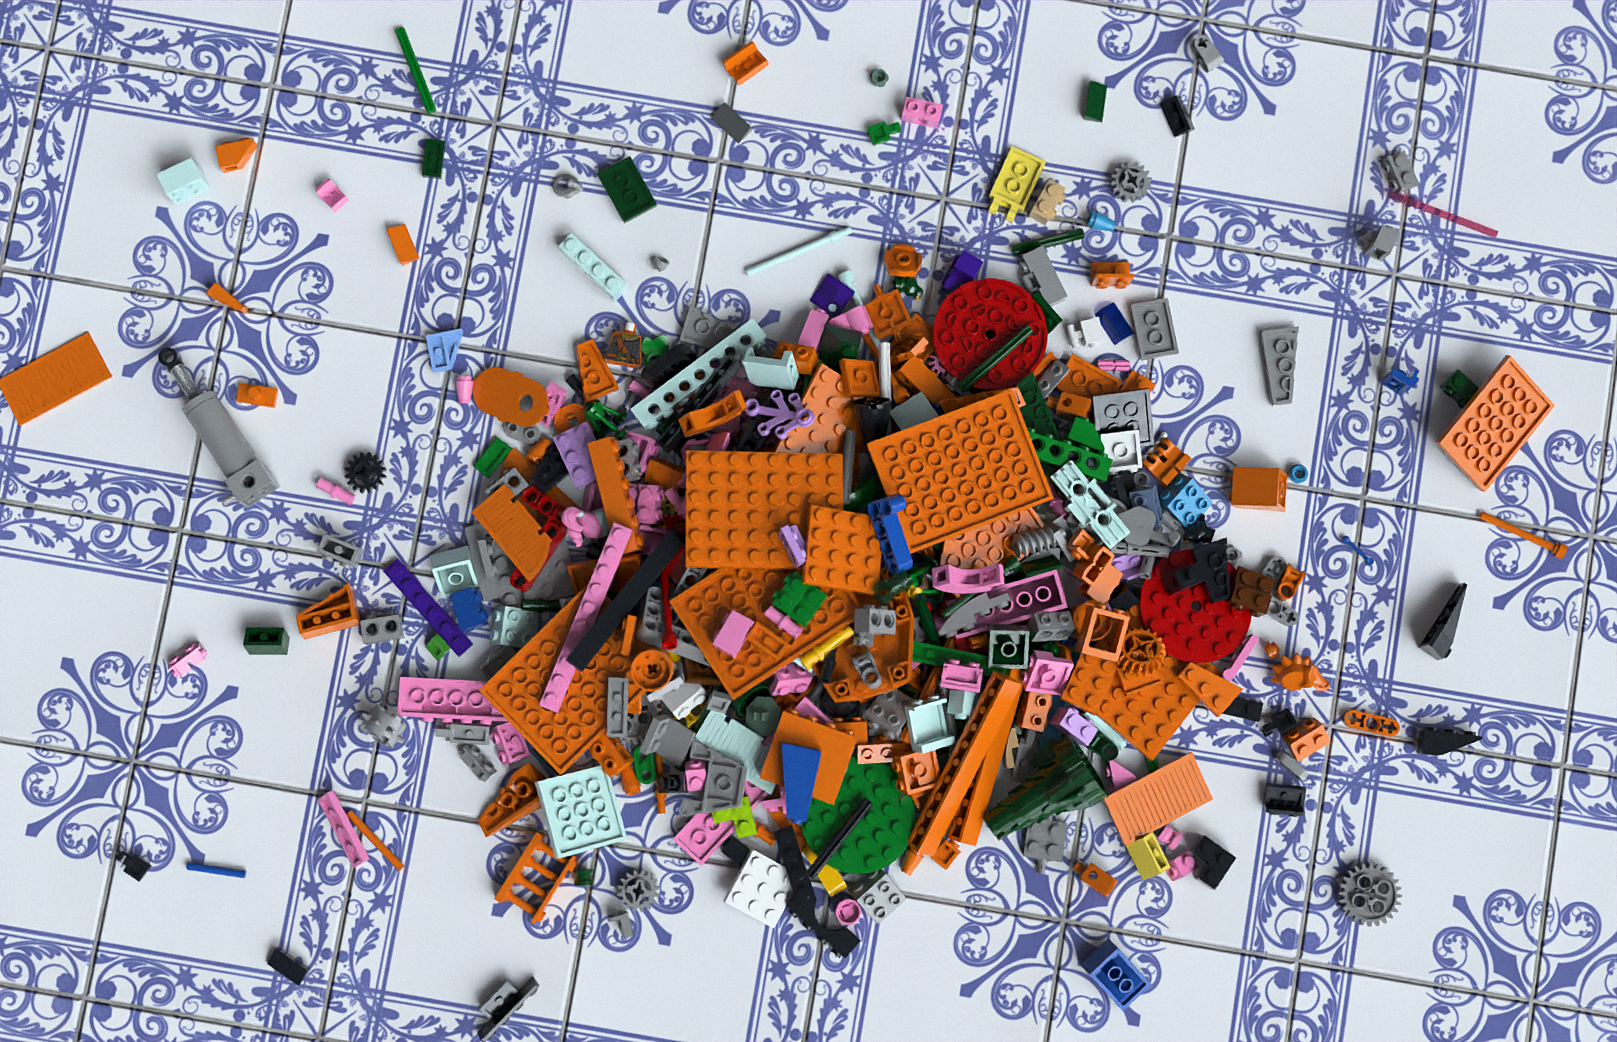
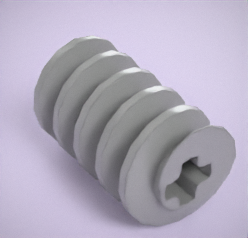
[1012,526,1056,559]

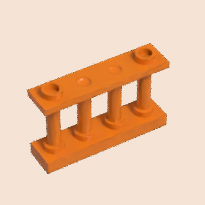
[494,832,578,924]

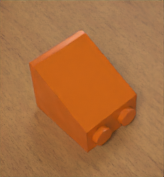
[1229,467,1288,512]

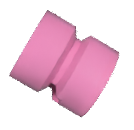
[835,898,861,925]

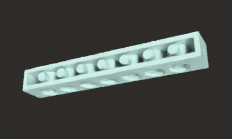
[630,318,767,430]

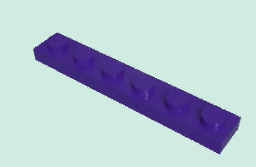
[383,558,474,657]

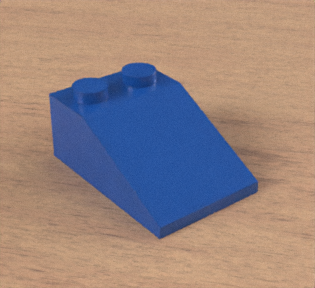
[1080,938,1152,1011]

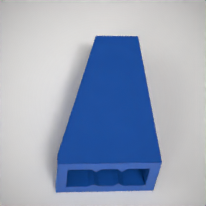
[782,742,822,824]

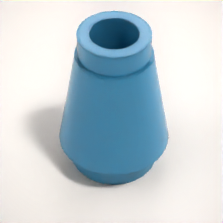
[1086,211,1116,232]

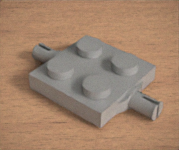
[1023,815,1068,873]

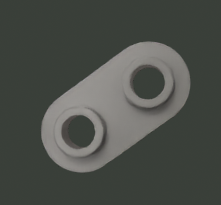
[503,422,541,445]

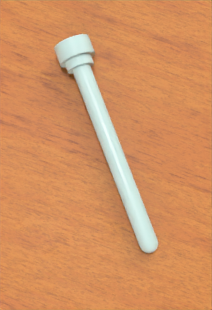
[838,270,881,350]

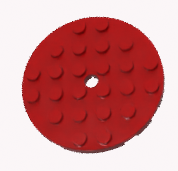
[933,278,1048,391]
[1138,549,1252,664]

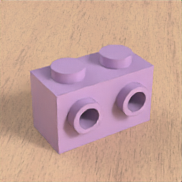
[1049,706,1098,746]

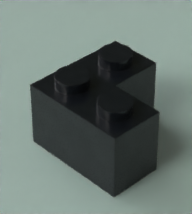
[1190,835,1236,890]

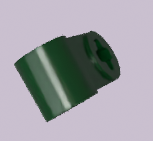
[1083,731,1118,761]

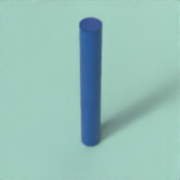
[186,862,247,879]

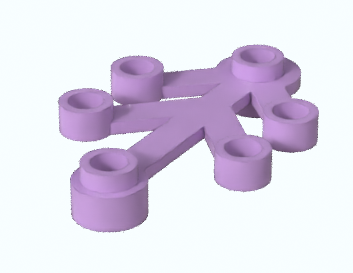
[744,390,815,439]

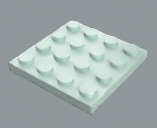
[535,766,627,859]

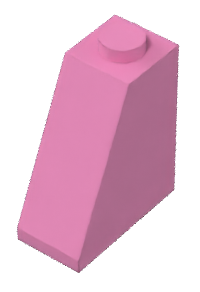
[797,308,829,353]

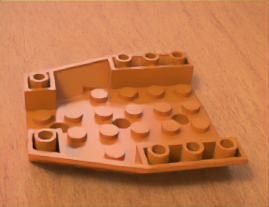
[803,567,915,703]

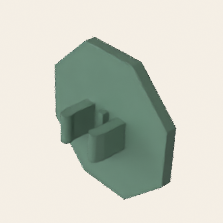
[746,697,782,737]

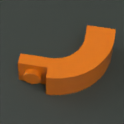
[678,390,747,437]

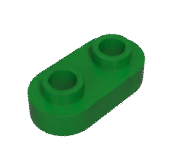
[633,746,656,784]

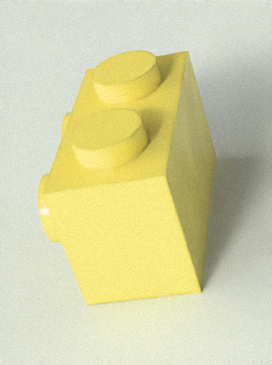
[1126,832,1170,881]

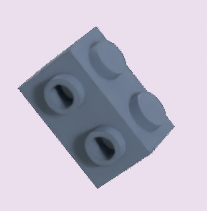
[1128,485,1164,527]

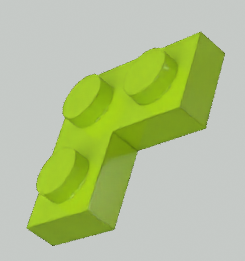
[712,795,757,839]

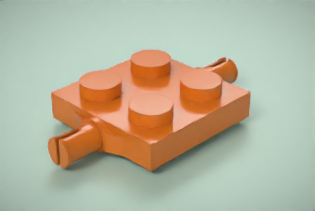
[863,284,913,344]

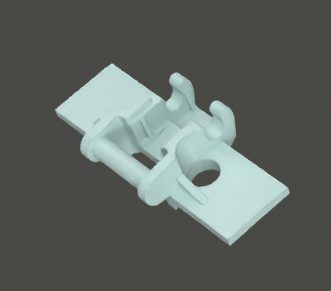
[1050,460,1130,550]

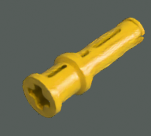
[798,625,854,671]

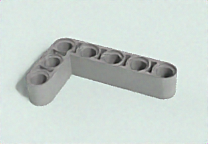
[635,587,711,667]

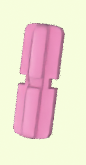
[1097,360,1130,371]

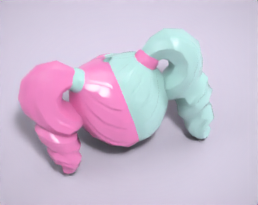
[561,506,610,547]

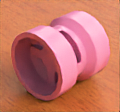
[1156,824,1183,850]

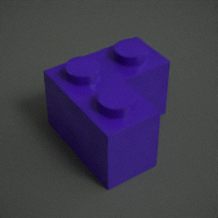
[941,250,983,295]

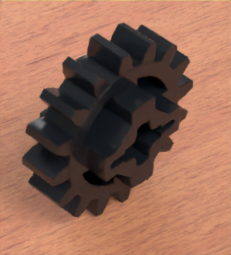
[344,452,387,494]

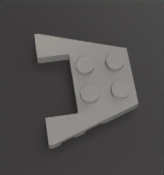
[680,740,748,817]

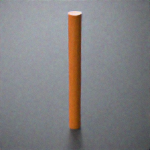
[347,810,405,871]

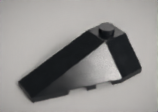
[1418,583,1468,660]

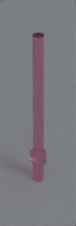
[1389,191,1498,238]

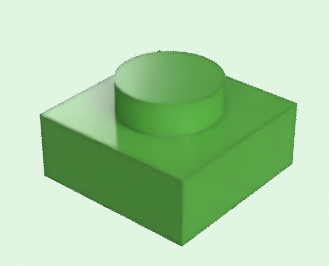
[425,634,450,661]

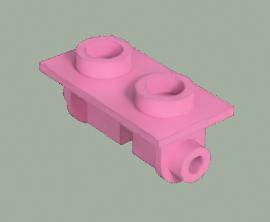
[168,642,208,678]

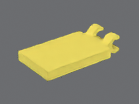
[988,146,1046,223]

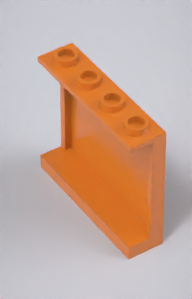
[759,708,858,805]

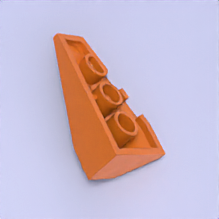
[478,763,547,837]

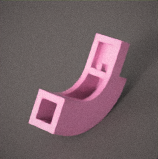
[932,564,1004,594]

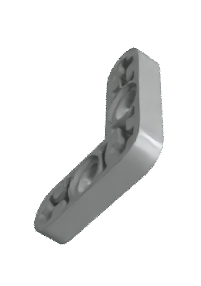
[1260,556,1299,627]

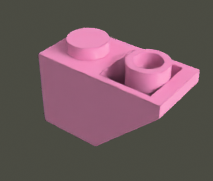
[1105,760,1137,794]

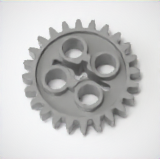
[619,692,664,745]
[1337,862,1403,927]

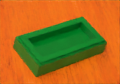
[473,437,512,479]

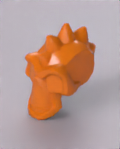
[1271,653,1330,691]

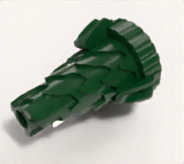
[983,735,1109,841]

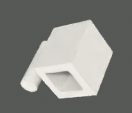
[1067,317,1105,349]

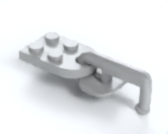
[1066,486,1180,547]

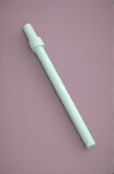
[746,226,853,277]

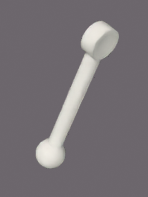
[1141,432,1167,460]

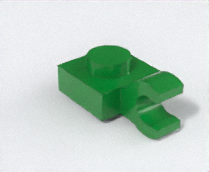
[867,121,901,147]

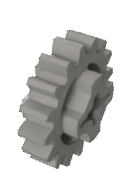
[1110,161,1152,203]
[618,870,660,912]

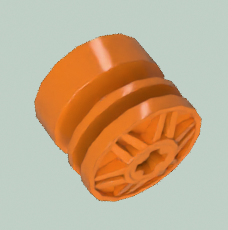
[1070,600,1113,642]
[631,647,674,692]

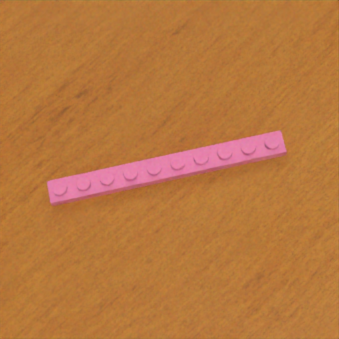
[539,523,633,713]

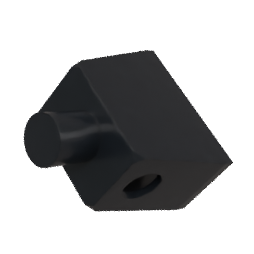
[1161,562,1206,596]

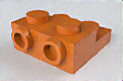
[892,750,941,795]

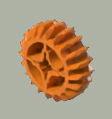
[1116,626,1166,677]

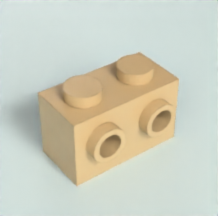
[1029,179,1066,225]

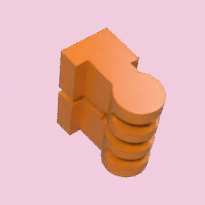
[1142,437,1192,489]

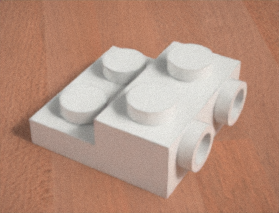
[1099,429,1143,475]

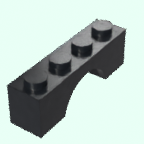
[787,896,861,958]

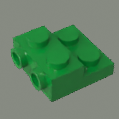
[771,572,828,628]

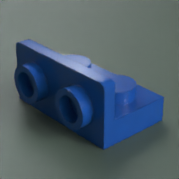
[1380,368,1419,395]

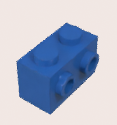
[450,587,489,632]

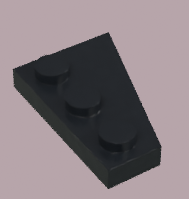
[530,434,570,495]

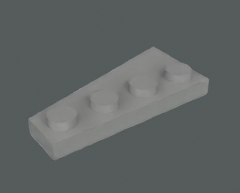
[679,304,756,356]
[1260,326,1299,407]

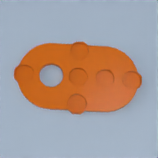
[473,367,550,427]

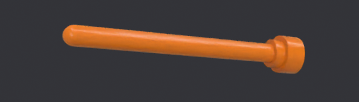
[862,333,910,404]
[1479,512,1568,559]

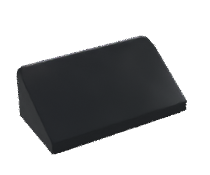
[1160,95,1195,138]
[267,947,310,986]

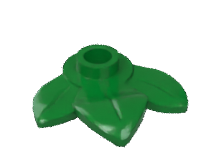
[641,335,670,365]

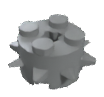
[360,704,406,748]

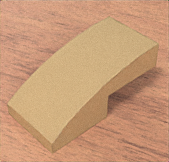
[1003,728,1019,769]

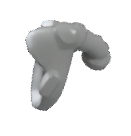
[553,174,583,199]

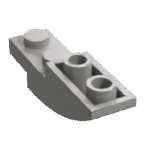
[939,592,1012,638]

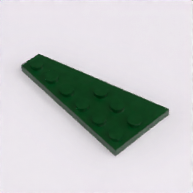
[1016,371,1078,497]

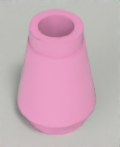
[455,376,474,403]

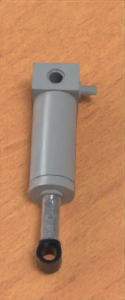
[158,347,280,508]

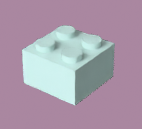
[157,158,210,204]

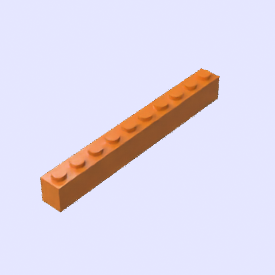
[947,668,1026,846]
[907,671,1021,856]

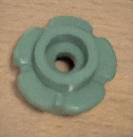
[870,69,889,87]

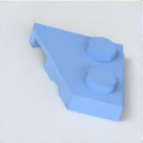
[426,328,463,374]

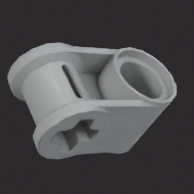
[1191,35,1224,73]
[851,649,882,689]

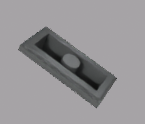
[712,102,752,144]

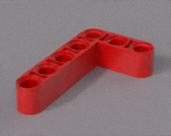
[510,487,567,592]

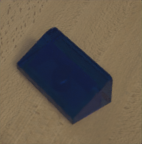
[1095,302,1134,345]

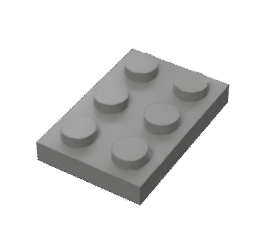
[1130,298,1179,361]

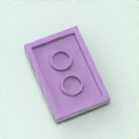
[553,421,597,489]

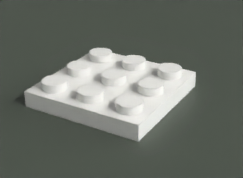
[723,849,793,928]

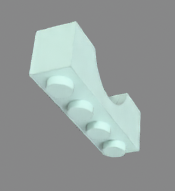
[558,233,628,302]

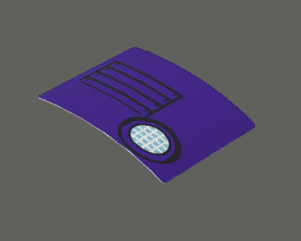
[810,274,855,317]

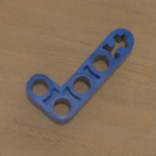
[868,493,913,575]

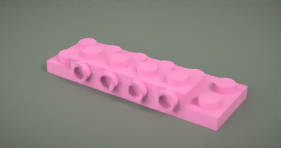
[397,677,509,725]

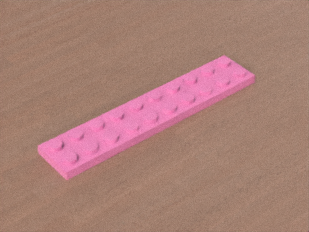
[673,696,834,866]

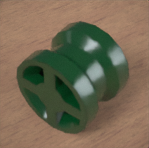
[574,869,594,886]

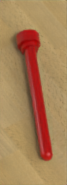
[660,569,678,650]

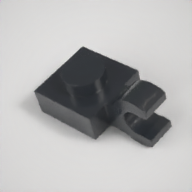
[1261,708,1298,737]
[115,851,152,882]

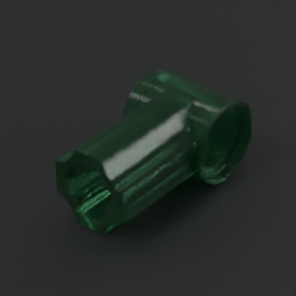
[874,569,913,604]

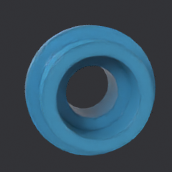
[1289,464,1308,483]

